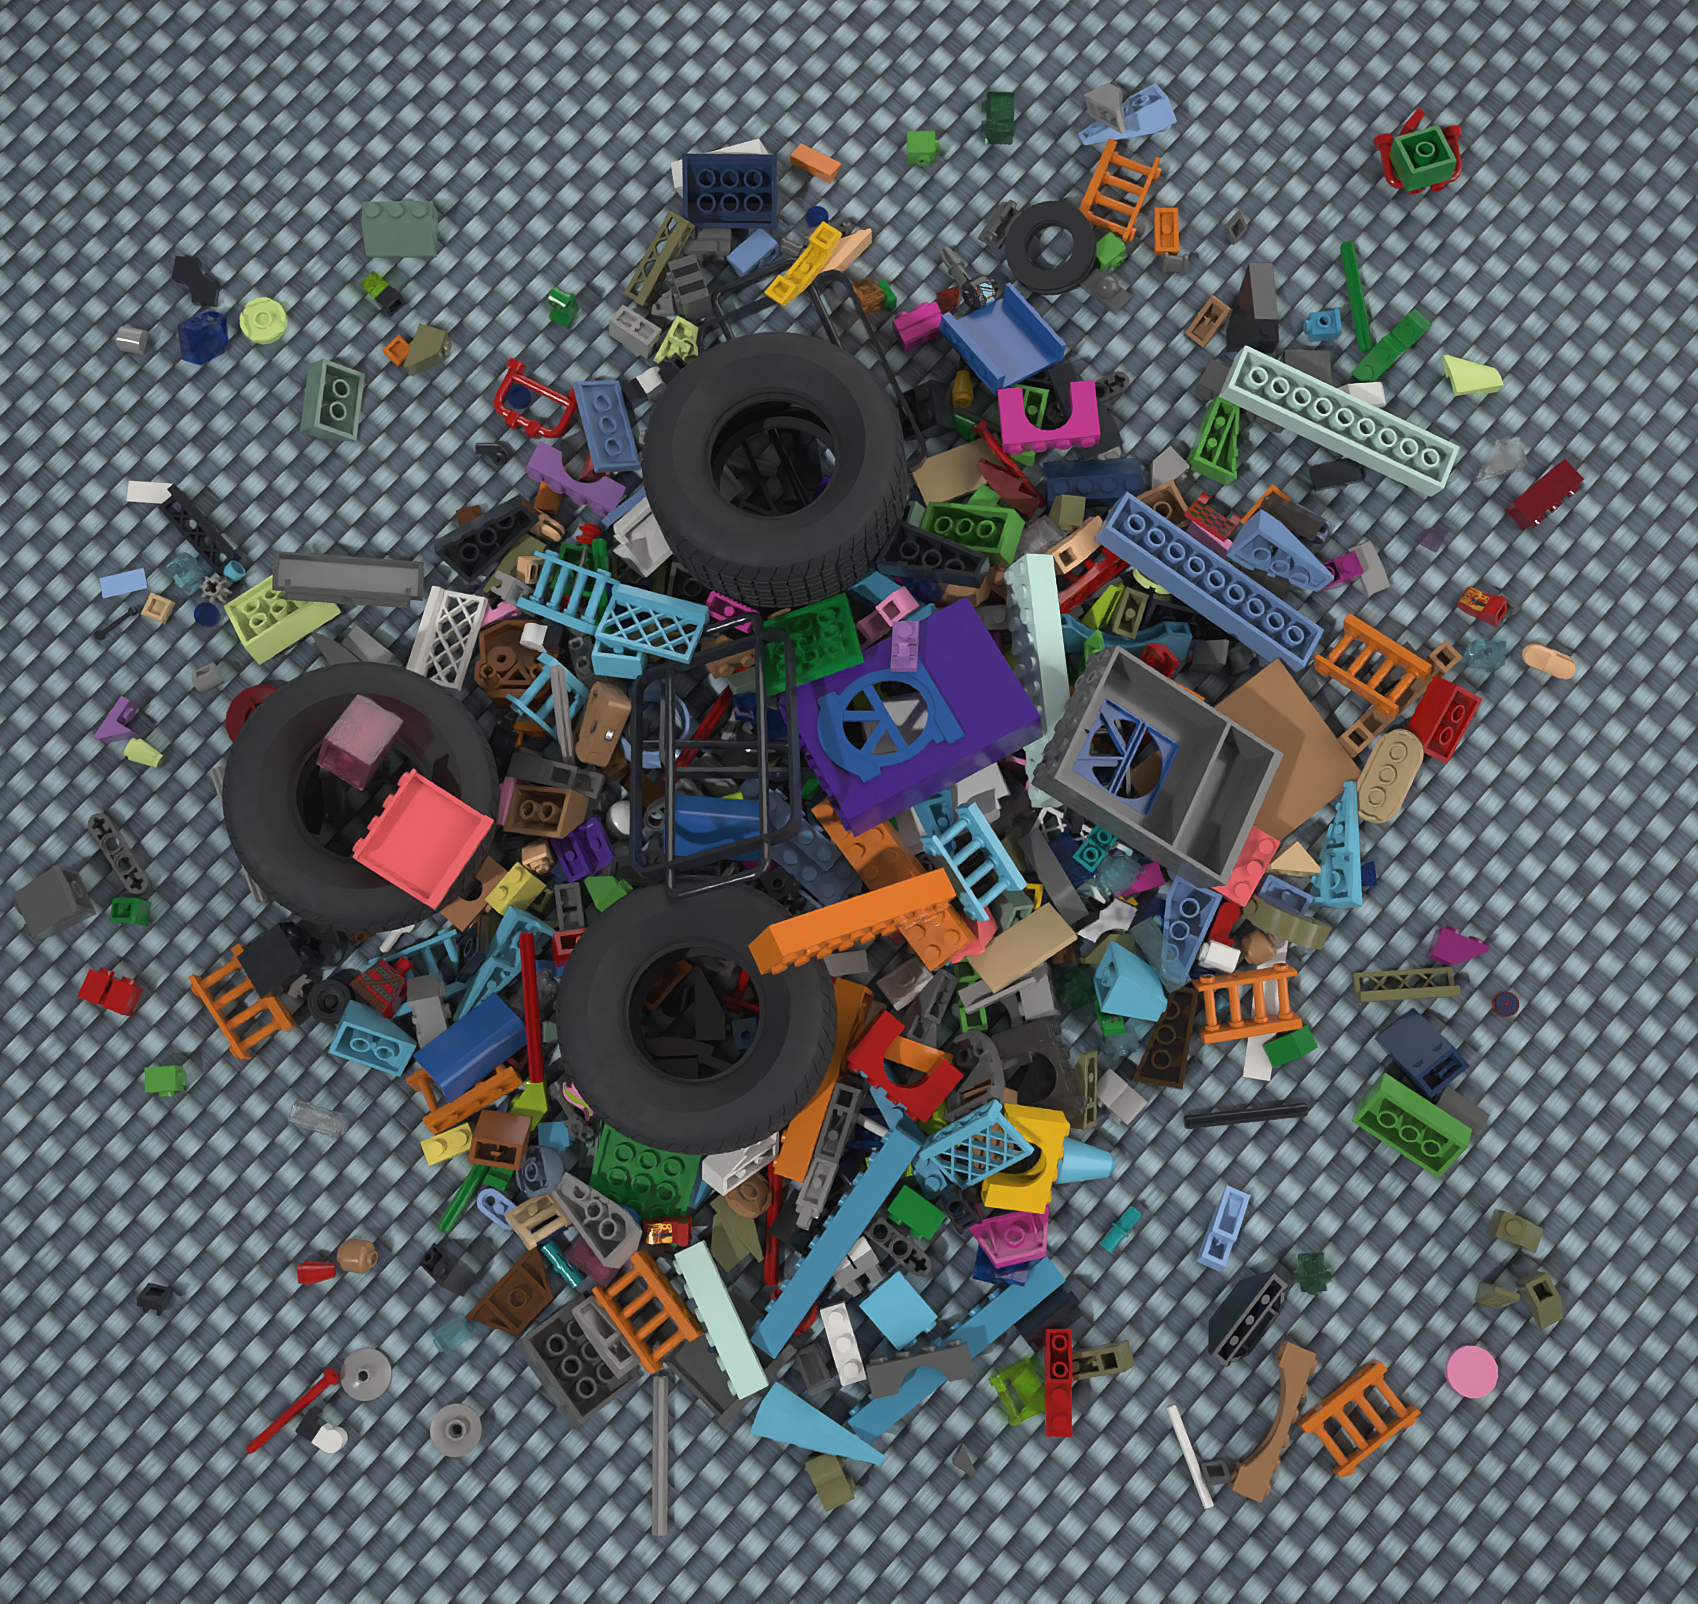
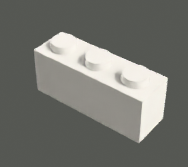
[820,1300,867,1386]

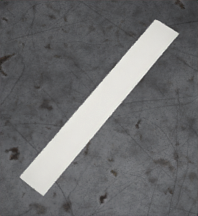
[1243,930,1288,1081]

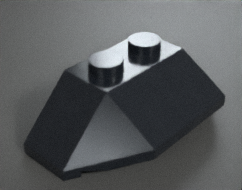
[1208,1271,1288,1367]

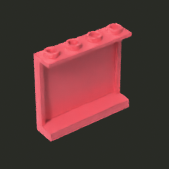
[352,769,494,910]

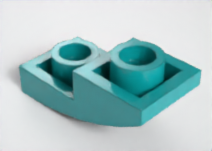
[1072,825,1118,873]

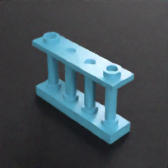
[516,549,620,636]
[506,651,590,760]
[920,802,1027,921]
[362,927,474,1022]

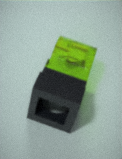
[359,271,406,318]

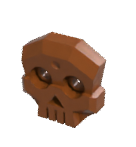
[474,620,563,709]

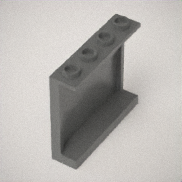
[659,1283,798,1427]

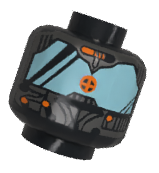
[962,274,998,310]

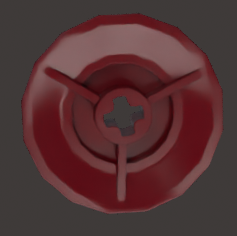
[225,685,278,743]

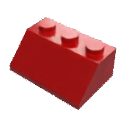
[1404,675,1482,764]

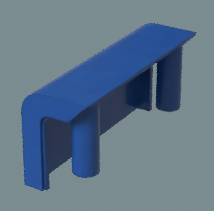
[663,795,760,862]
[413,993,527,1103]

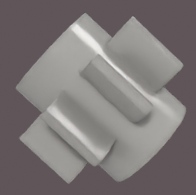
[199,574,232,605]

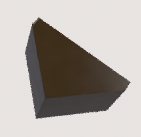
[619,771,665,816]

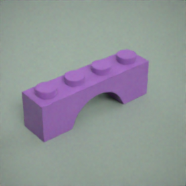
[524,441,626,517]

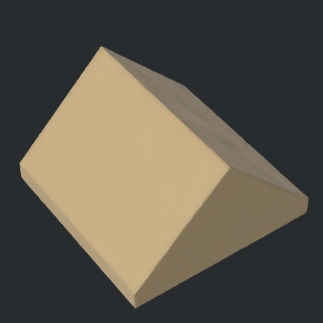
[1264,841,1321,877]

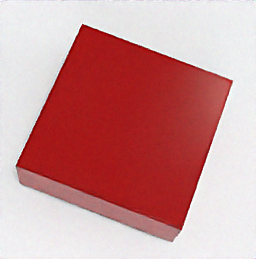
[1399,108,1425,136]

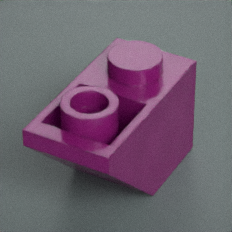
[1319,551,1364,591]
[1426,926,1490,967]

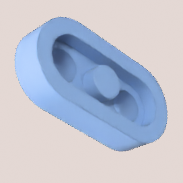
[477,1188,518,1230]

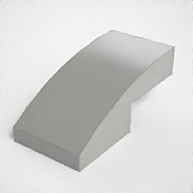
[1347,541,1390,595]
[341,625,396,664]

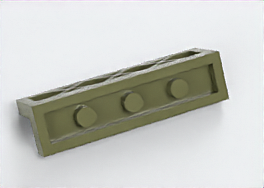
[624,210,695,309]
[1352,967,1461,1003]

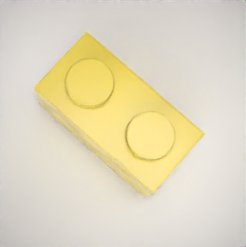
[485,862,547,916]
[420,1123,475,1166]

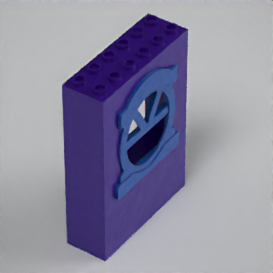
[778,597,1043,837]

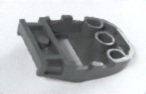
[943,1029,1005,1123]

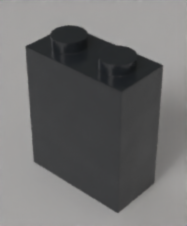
[237,922,318,999]

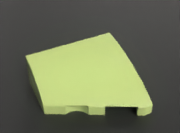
[653,315,698,364]
[1442,355,1503,396]

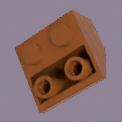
[468,1109,533,1170]

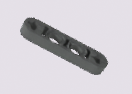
[1045,371,1129,426]
[88,813,152,896]

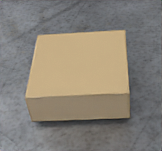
[141,593,175,624]

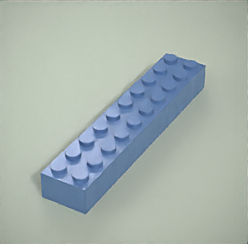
[1094,492,1324,676]

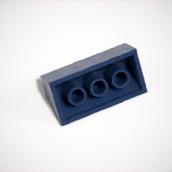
[1043,458,1144,510]

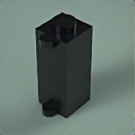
[1013,1285,1083,1353]

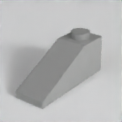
[1084,83,1125,134]

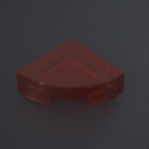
[936,286,959,314]

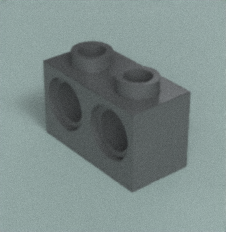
[554,882,588,932]

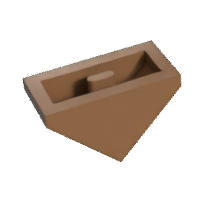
[1185,295,1231,347]

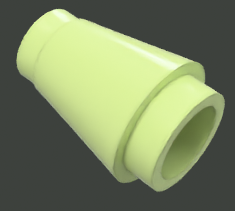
[124,738,164,768]

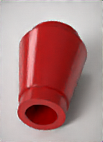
[297,1260,336,1286]

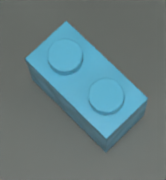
[591,639,648,679]

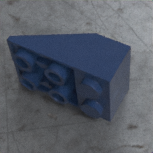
[1374,1008,1470,1098]

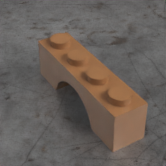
[701,608,792,679]

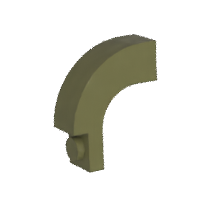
[1240,892,1331,950]

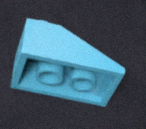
[328,1000,417,1077]

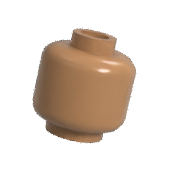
[1239,929,1278,966]
[337,1238,378,1274]

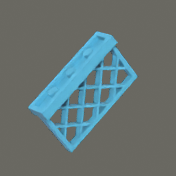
[595,583,710,664]
[917,1099,1034,1190]

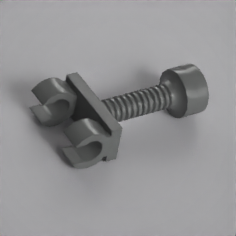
[547,1080,597,1144]

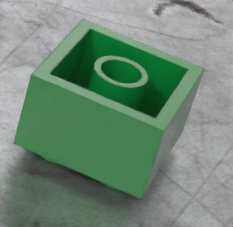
[1389,125,1457,192]
[887,1183,947,1241]

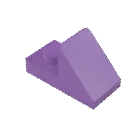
[94,696,139,744]

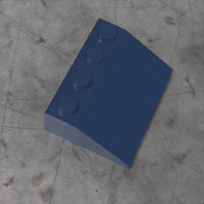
[682,153,778,229]

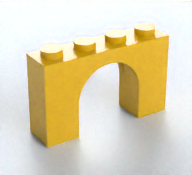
[980,1103,1070,1214]

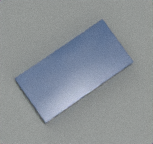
[573,380,641,473]

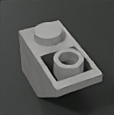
[1149,446,1190,490]

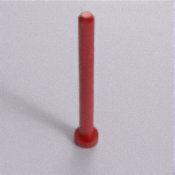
[971,420,1046,508]
[246,1367,341,1454]

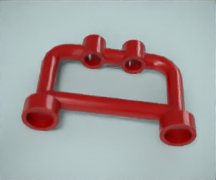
[1373,125,1462,195]
[493,358,578,440]

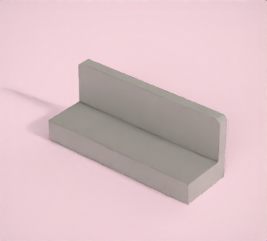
[958,970,1038,1015]

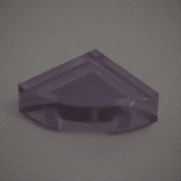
[1415,528,1449,553]

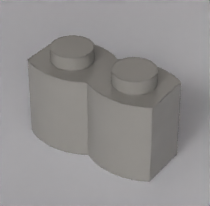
[1097,1068,1148,1126]

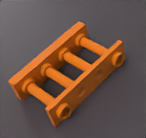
[1079,139,1162,245]
[1314,613,1432,718]
[188,943,298,1061]
[1192,962,1303,1044]
[406,1062,524,1136]
[592,1249,706,1375]
[1296,1359,1421,1478]

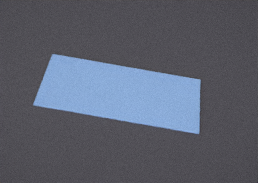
[99,568,148,598]

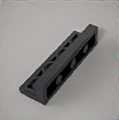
[158,484,242,576]

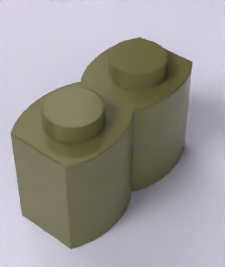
[805,1452,857,1512]

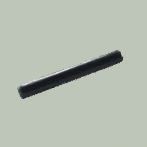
[1183,1103,1308,1129]

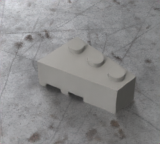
[407,973,452,1049]

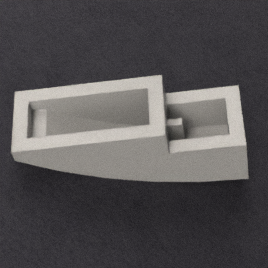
[572,1295,639,1379]

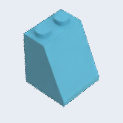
[1093,941,1167,1022]
[859,1268,938,1351]

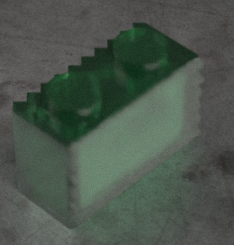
[980,91,1015,145]

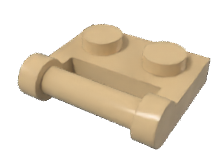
[505,1193,572,1250]

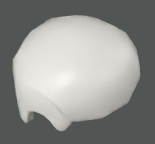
[605,800,643,840]

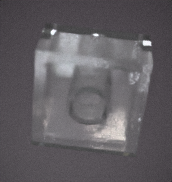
[1013,515,1067,563]

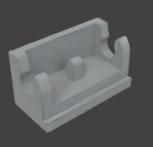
[609,305,662,360]
[491,570,545,617]

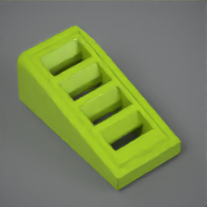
[1081,583,1125,630]

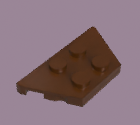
[464,1246,555,1336]

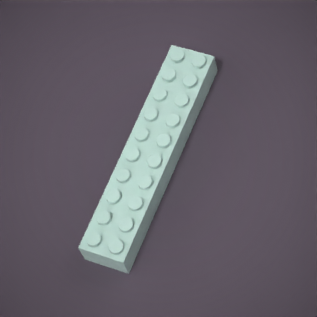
[1219,345,1460,497]
[1003,554,1070,807]

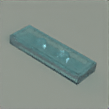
[1129,916,1192,994]

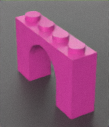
[997,380,1100,455]

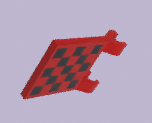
[1184,491,1242,542]

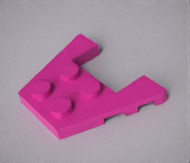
[968,1204,1050,1268]

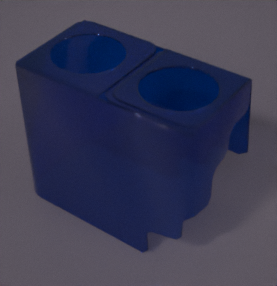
[177,309,229,365]

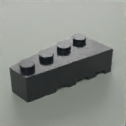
[876,519,990,589]

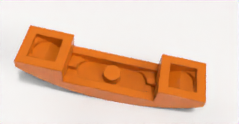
[851,1022,954,1073]

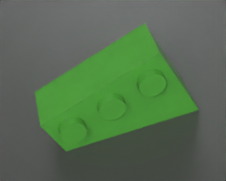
[1007,384,1049,467]
[1186,395,1240,486]

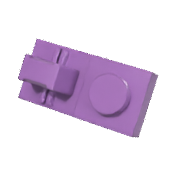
[891,621,919,672]

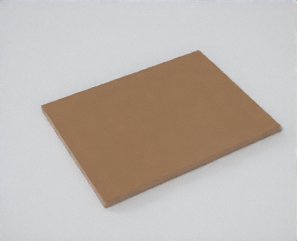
[1130,658,1362,841]

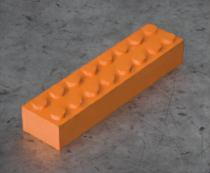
[811,796,977,972]
[748,868,957,975]
[773,978,875,1183]

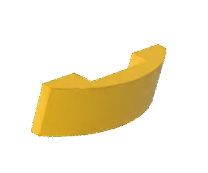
[764,221,842,306]

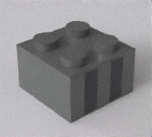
[666,254,713,323]

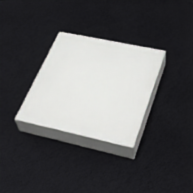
[876,955,934,1011]

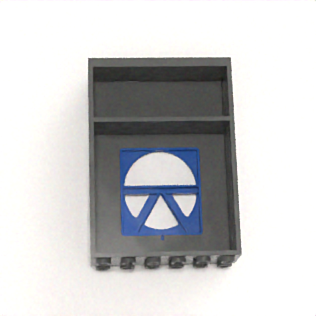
[1031,645,1284,889]

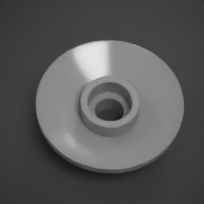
[340,1348,392,1401]
[430,1403,482,1457]

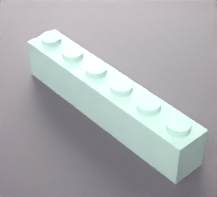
[673,1240,769,1400]

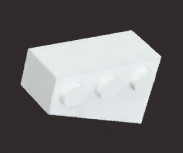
[702,1131,779,1196]

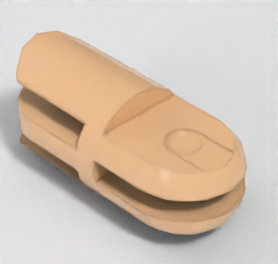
[529,507,565,542]
[1522,643,1576,680]

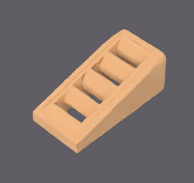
[516,556,556,584]

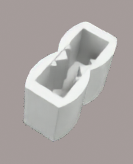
[1195,940,1240,975]

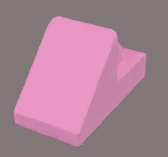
[478,595,522,635]

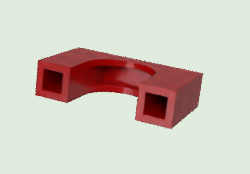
[844,1008,964,1123]

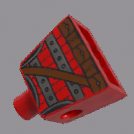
[349,956,414,1019]

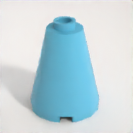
[1052,1137,1115,1185]

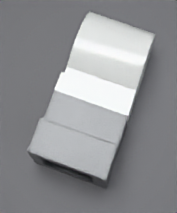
[620,367,667,410]
[520,623,570,655]
[295,1406,348,1453]

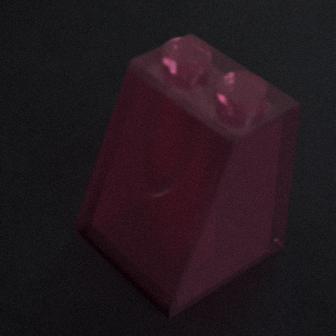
[316,694,404,791]

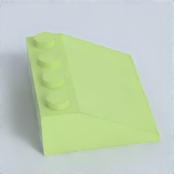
[223,575,341,665]

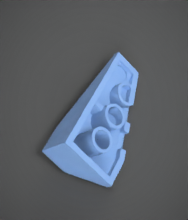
[1078,83,1177,145]

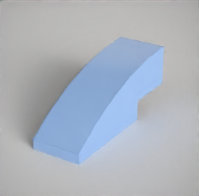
[1196,1185,1250,1272]

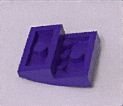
[550,817,617,883]

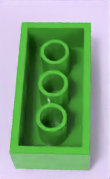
[921,501,1025,566]
[1352,1073,1472,1178]

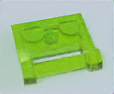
[988,1358,1045,1427]

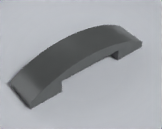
[1017,828,1089,925]

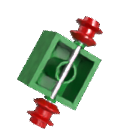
[550,523,612,616]

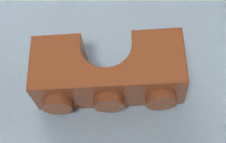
[440,856,509,933]

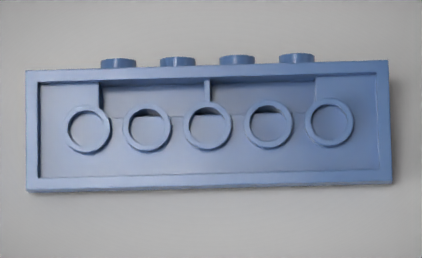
[736,779,859,907]

